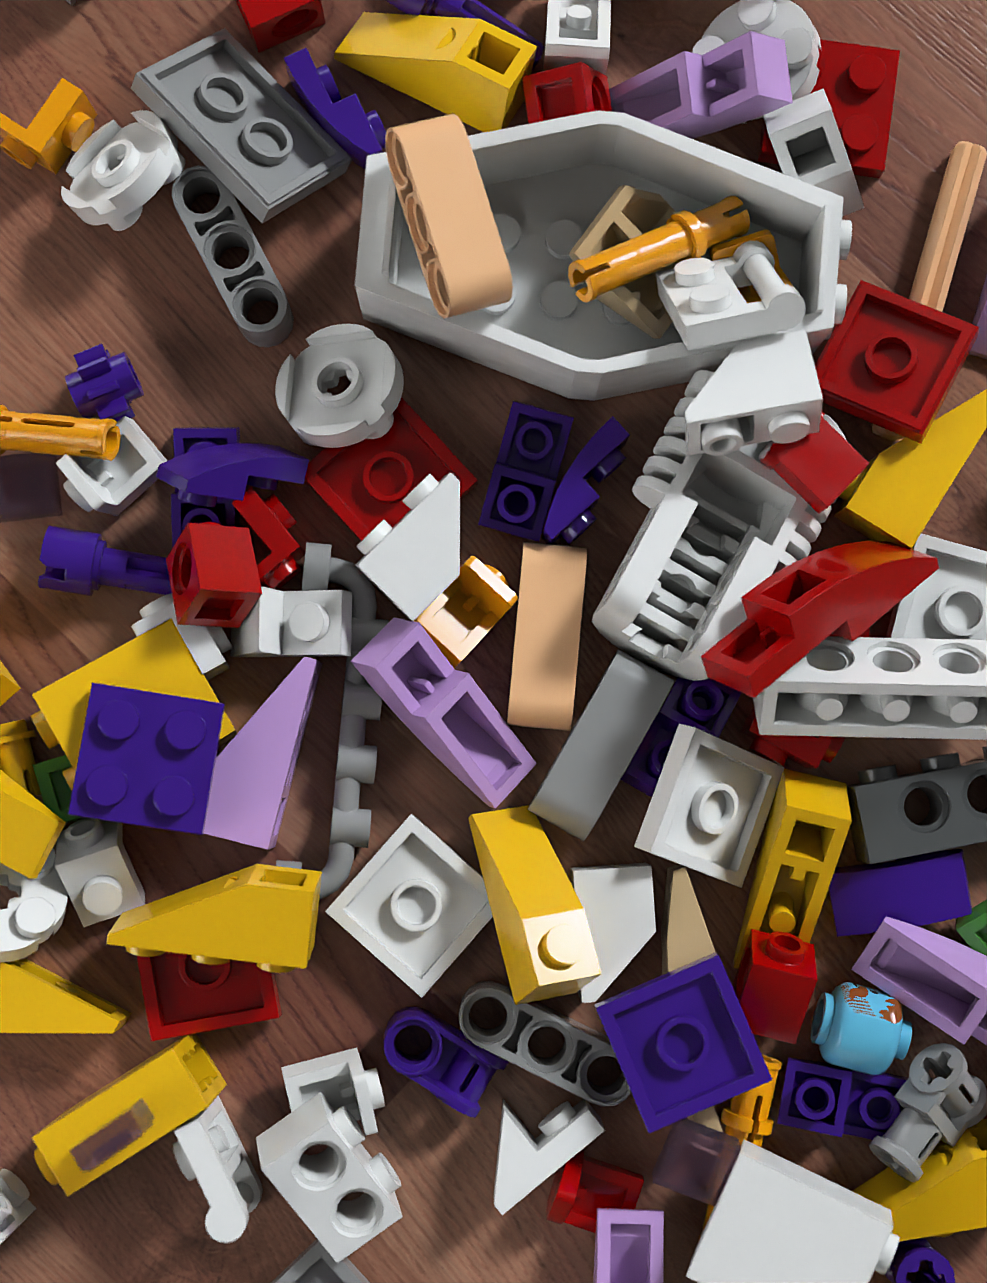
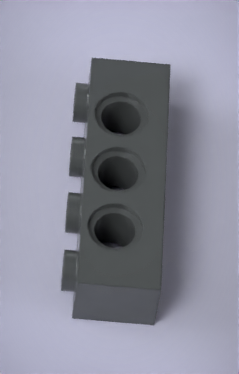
[847,746,987,864]

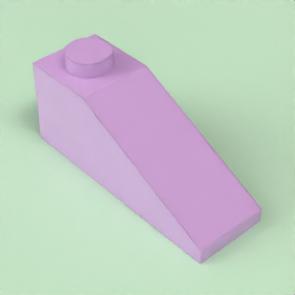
[204,657,322,850]

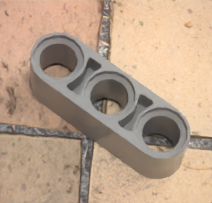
[172,165,294,348]
[528,649,674,841]
[459,980,631,1107]

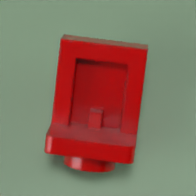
[232,487,305,590]
[740,709,846,768]

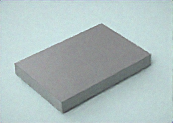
[131,28,352,223]

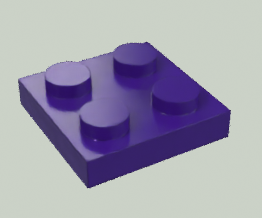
[68,683,225,835]
[594,952,772,1133]

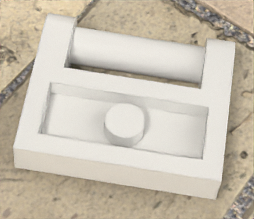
[656,241,806,350]
[173,1095,263,1243]

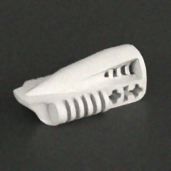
[592,370,847,681]

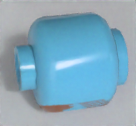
[811,982,912,1075]

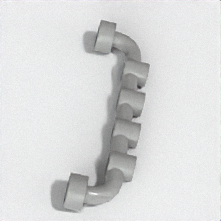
[276,542,389,899]

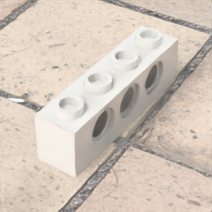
[753,636,987,740]

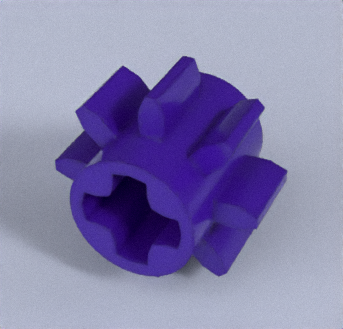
[65,343,144,422]

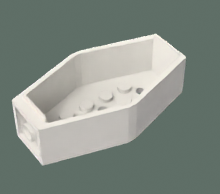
[355,111,852,401]

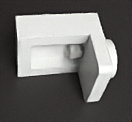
[56,416,167,516]
[131,593,233,680]
[55,818,145,927]
[281,1047,385,1136]

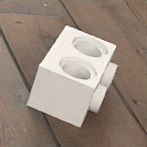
[256,1092,403,1263]

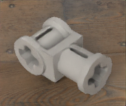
[869,1043,987,1183]

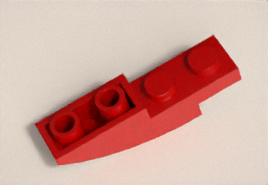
[701,541,939,698]

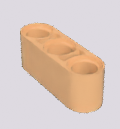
[385,114,513,318]
[507,542,587,731]

